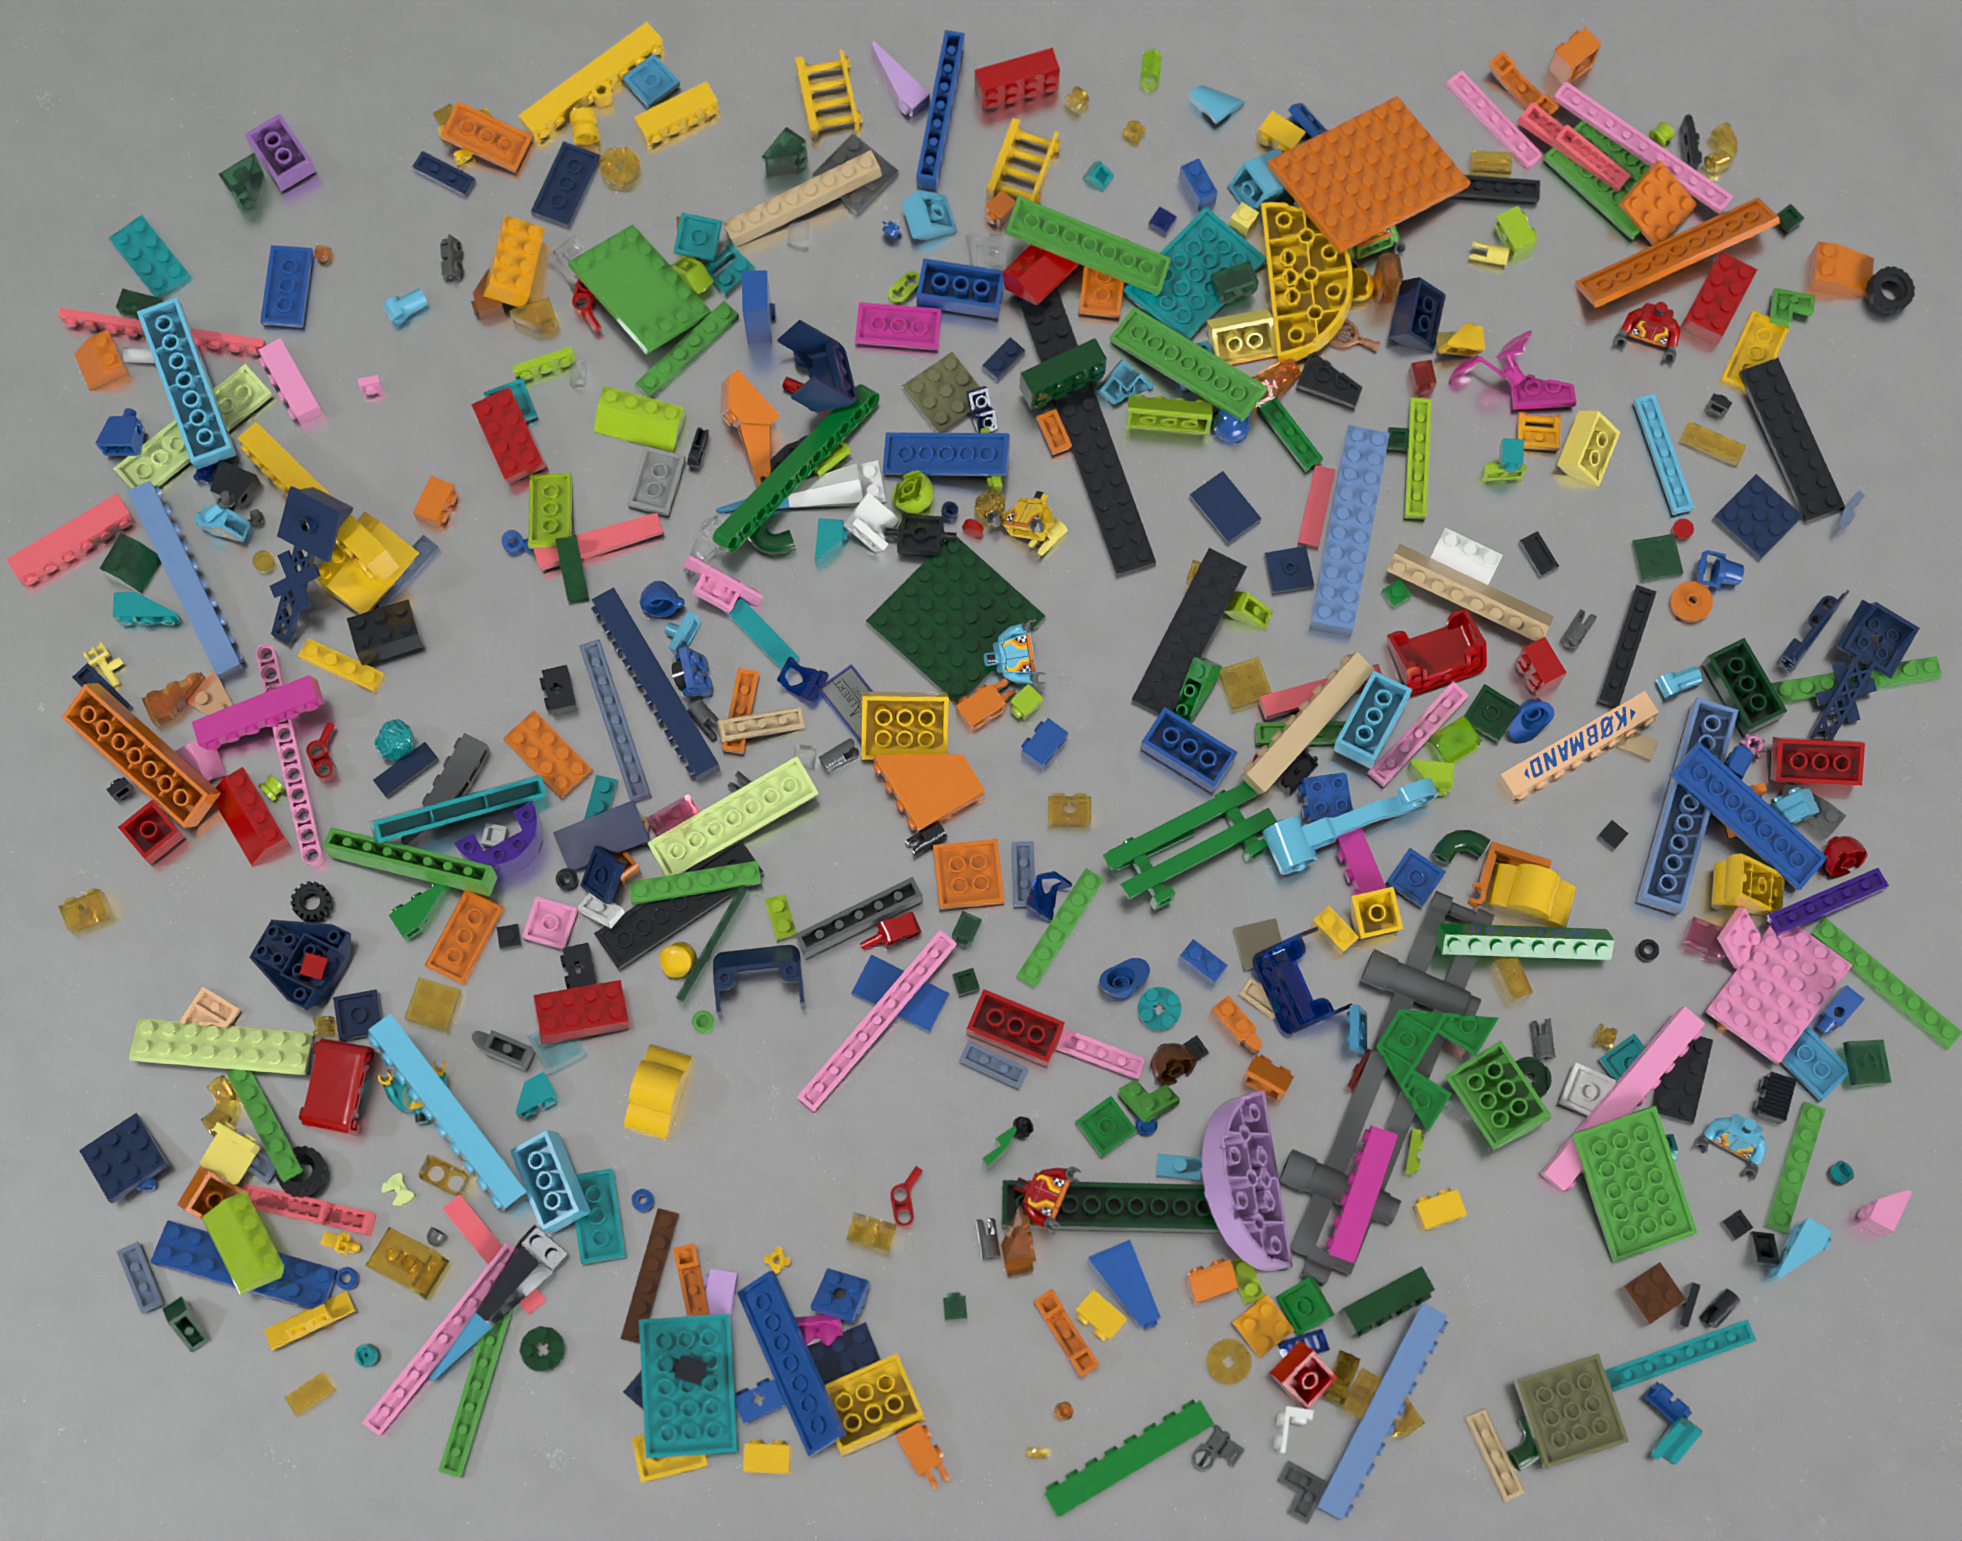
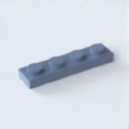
[376,534,440,608]

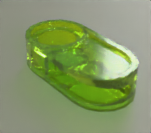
[1140,49,1162,90]

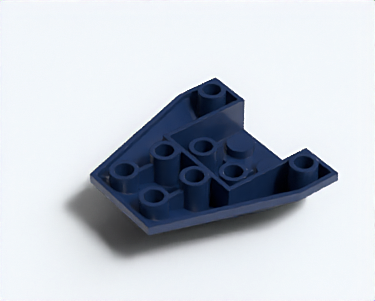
[249,919,351,1010]

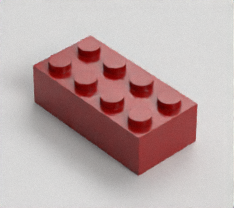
[974,47,1060,109]
[1680,251,1758,346]
[471,387,547,484]
[1770,737,1865,786]
[533,980,629,1044]
[966,989,1065,1067]

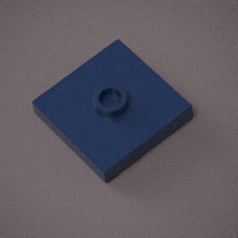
[1264,546,1314,594]
[580,846,625,904]
[333,989,382,1041]

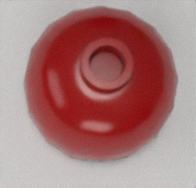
[1823,836,1868,877]

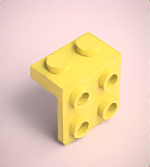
[200,1122,261,1185]

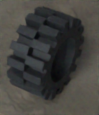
[290,881,333,923]

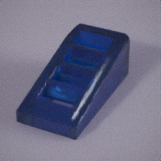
[1278,1328,1330,1359]

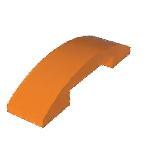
[1488,50,1560,116]
[673,1243,710,1316]
[1033,1289,1100,1377]

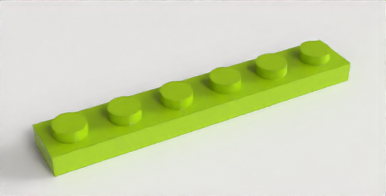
[1404,397,1432,520]

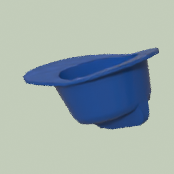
[1509,698,1554,743]
[1099,958,1150,998]

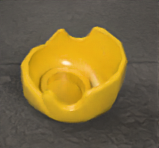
[1352,268,1375,301]

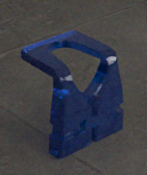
[777,657,829,703]
[1026,871,1072,921]

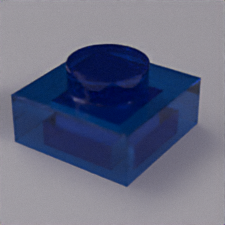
[1148,206,1177,235]

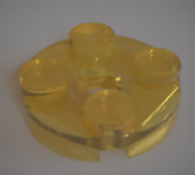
[600,146,641,189]
[1206,1339,1252,1385]

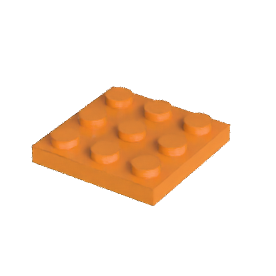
[1618,160,1698,246]
[933,839,1005,910]

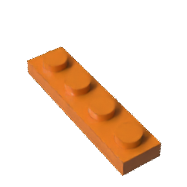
[722,668,759,755]

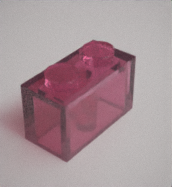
[646,793,699,837]
[1681,916,1727,961]

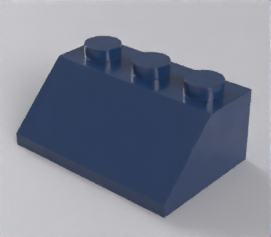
[1389,277,1446,351]

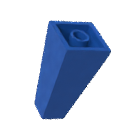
[1087,1240,1161,1330]

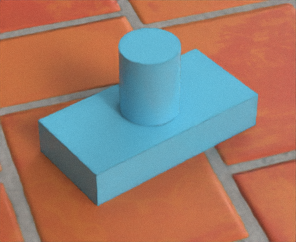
[664,611,701,656]
[1155,1153,1202,1181]

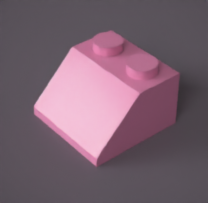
[1857,1190,1912,1237]

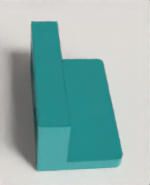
[1651,1414,1703,1465]

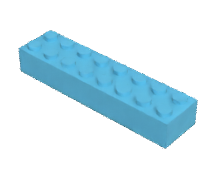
[137,297,237,470]

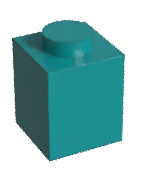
[1499,438,1524,472]

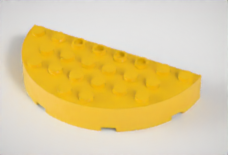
[1261,202,1353,365]

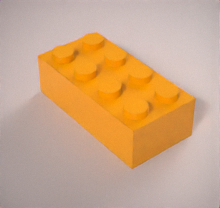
[483,215,545,309]

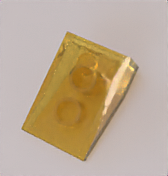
[365,1227,449,1300]

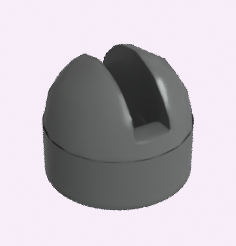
[426,1227,447,1246]

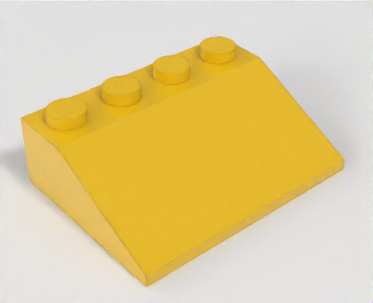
[314,512,419,614]
[861,692,949,760]
[825,1353,925,1457]

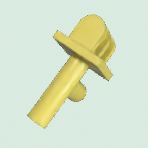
[83,642,124,688]

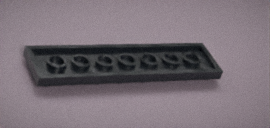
[1738,358,1845,523]
[1132,548,1247,714]
[594,840,764,970]

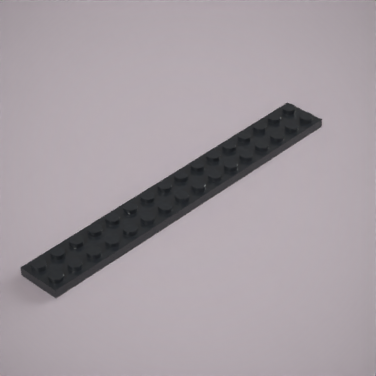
[1015,287,1156,577]

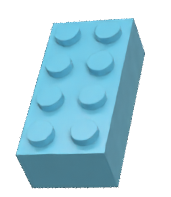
[1333,671,1412,769]
[510,1130,591,1233]

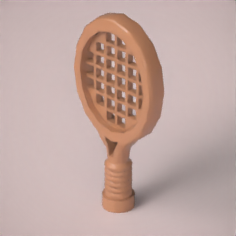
[1328,319,1380,351]

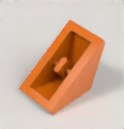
[612,850,642,886]

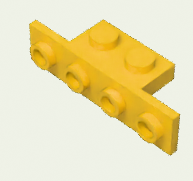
[264,1291,355,1350]

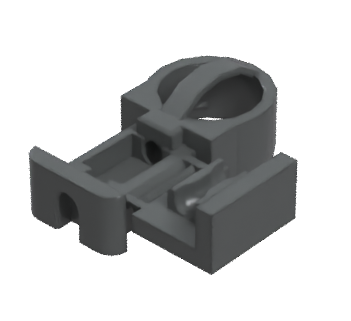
[1192,1425,1245,1471]

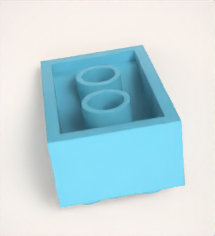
[1766,1217,1832,1282]

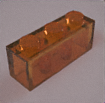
[1373,253,1403,304]

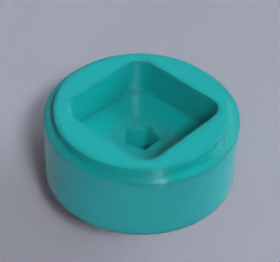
[1831,1161,1854,1184]
[355,1343,378,1367]

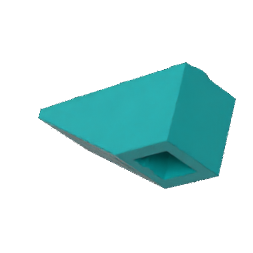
[113,592,182,626]

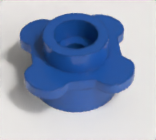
[882,221,902,239]

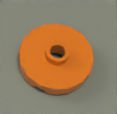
[1670,581,1713,623]

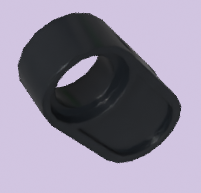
[687,427,709,468]

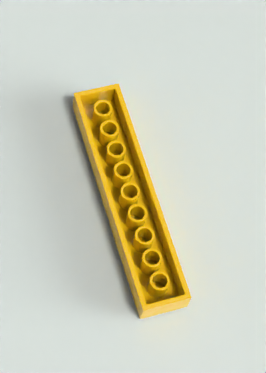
[237,422,400,584]

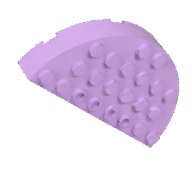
[1201,1091,1293,1272]

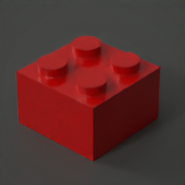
[1516,637,1567,696]
[118,799,185,865]
[1269,1341,1338,1409]

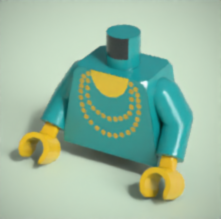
[378,1060,447,1124]

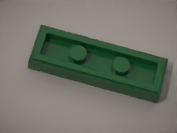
[555,535,589,601]

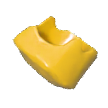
[659,942,697,978]

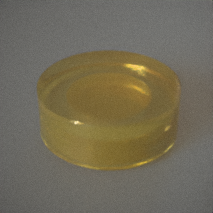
[252,550,275,573]
[1026,1447,1049,1458]

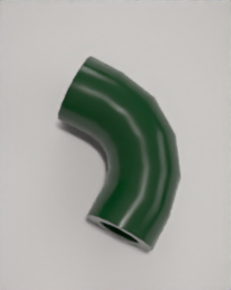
[748,522,796,555]
[1432,830,1491,864]
[1508,1415,1540,1471]

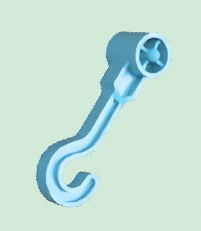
[1262,779,1438,875]

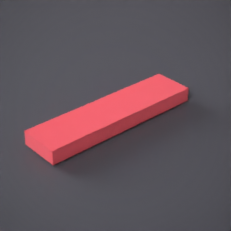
[1298,465,1336,549]

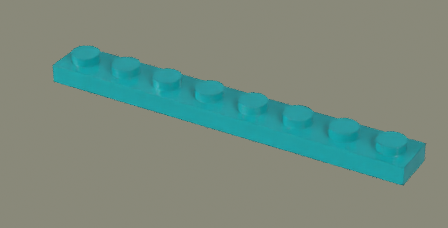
[1605,1319,1756,1392]

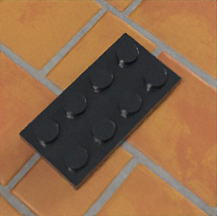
[1651,1036,1713,1125]

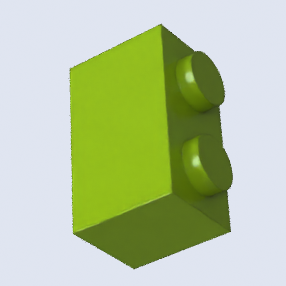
[1493,206,1538,258]

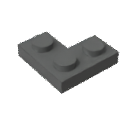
[1278,1460,1329,1524]

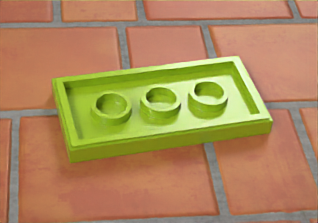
[528,473,572,548]

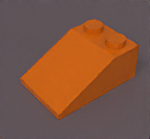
[1809,241,1874,297]

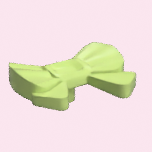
[382,1173,415,1206]

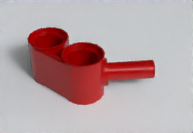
[572,278,602,332]
[306,722,337,784]
[860,912,922,950]
[890,1166,923,1229]

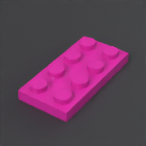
[855,302,941,350]

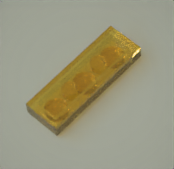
[1679,421,1747,466]

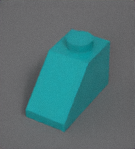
[815,518,848,565]

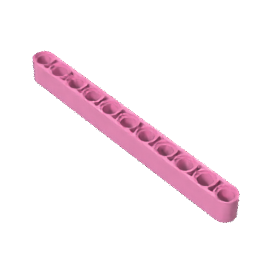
[256,644,325,868]

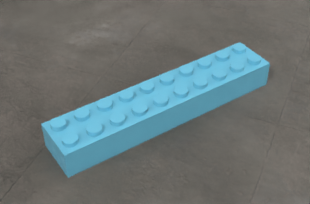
[367,1014,527,1211]

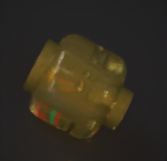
[974,489,1006,519]

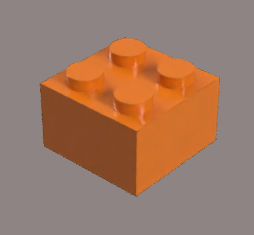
[1549,27,1602,84]

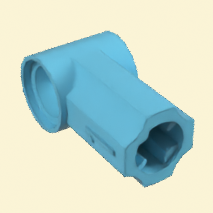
[383,288,428,324]
[1656,666,1703,699]

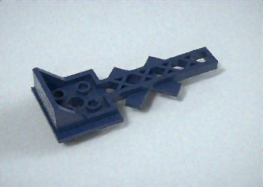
[269,486,354,643]
[1807,600,1920,740]

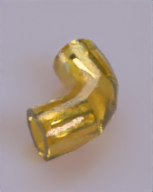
[1704,122,1738,175]
[201,1075,237,1137]

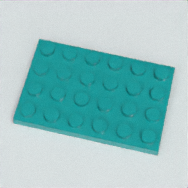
[1123,207,1267,340]
[639,1314,737,1459]

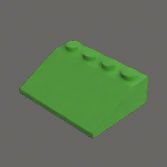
[1445,1040,1552,1150]

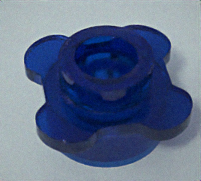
[193,464,216,483]

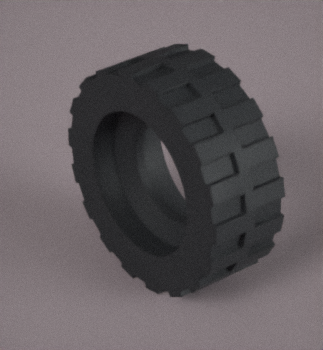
[1866,266,1915,315]
[275,1146,328,1198]

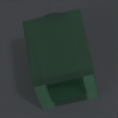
[952,911,982,947]

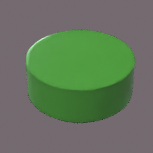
[692,1011,714,1034]

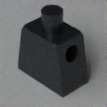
[210,460,260,508]

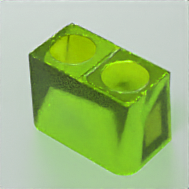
[1428,716,1482,763]

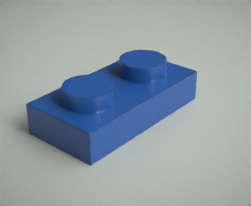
[1288,103,1327,138]

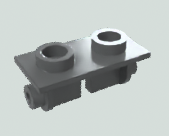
[440,234,463,280]

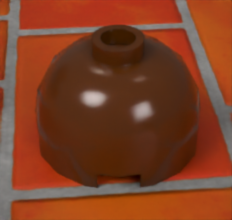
[1151,1043,1196,1085]

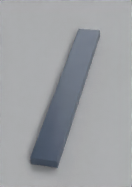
[579,639,652,802]

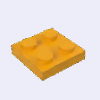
[1232,1294,1294,1358]

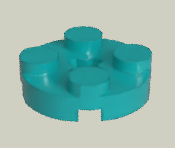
[1137,987,1181,1032]

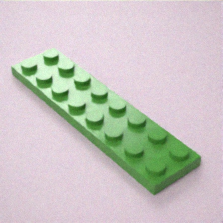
[1005,196,1171,295]
[1109,307,1267,422]

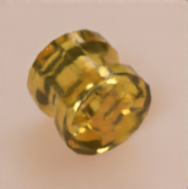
[1064,86,1089,112]
[312,1016,335,1038]
[1593,1023,1617,1050]

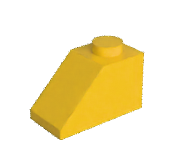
[1438,323,1485,357]

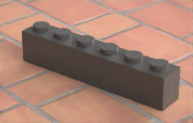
[795,877,923,958]

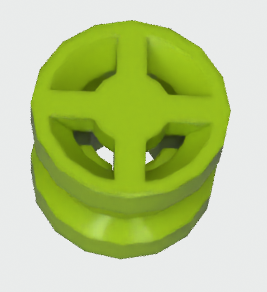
[1648,121,1675,147]
[258,774,286,801]

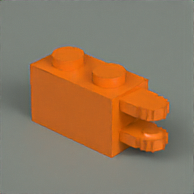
[956,678,1017,732]
[1210,995,1263,1053]
[896,1422,950,1489]

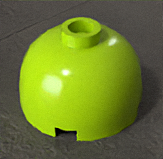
[892,470,934,514]

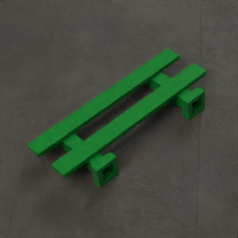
[1103,782,1277,910]

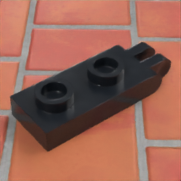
[1682,114,1702,170]

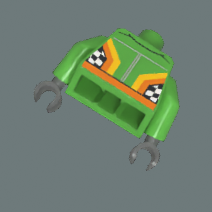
[1348,225,1406,268]

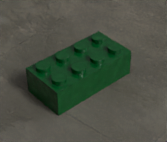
[1019,338,1107,409]
[1702,638,1787,736]
[1338,1266,1435,1337]

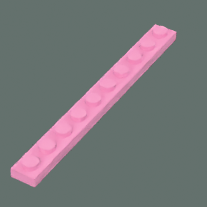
[1553,81,1734,214]
[797,930,957,1112]
[362,1242,515,1437]

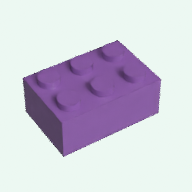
[244,113,316,192]

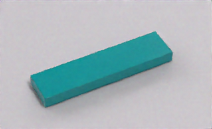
[726,598,799,672]

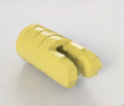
[1469,241,1509,266]
[1028,518,1068,556]

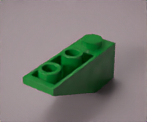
[1173,657,1222,723]
[389,883,450,941]

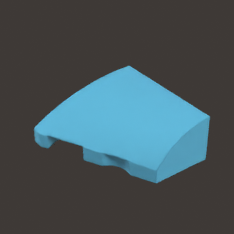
[1188,85,1245,124]
[1095,359,1154,404]

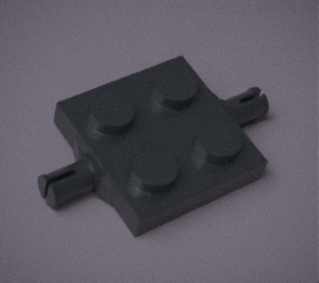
[885,514,957,556]

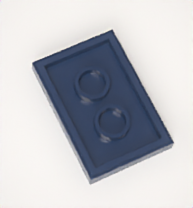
[1189,471,1262,544]

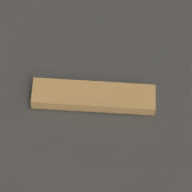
[717,707,805,742]
[1464,1408,1525,1502]

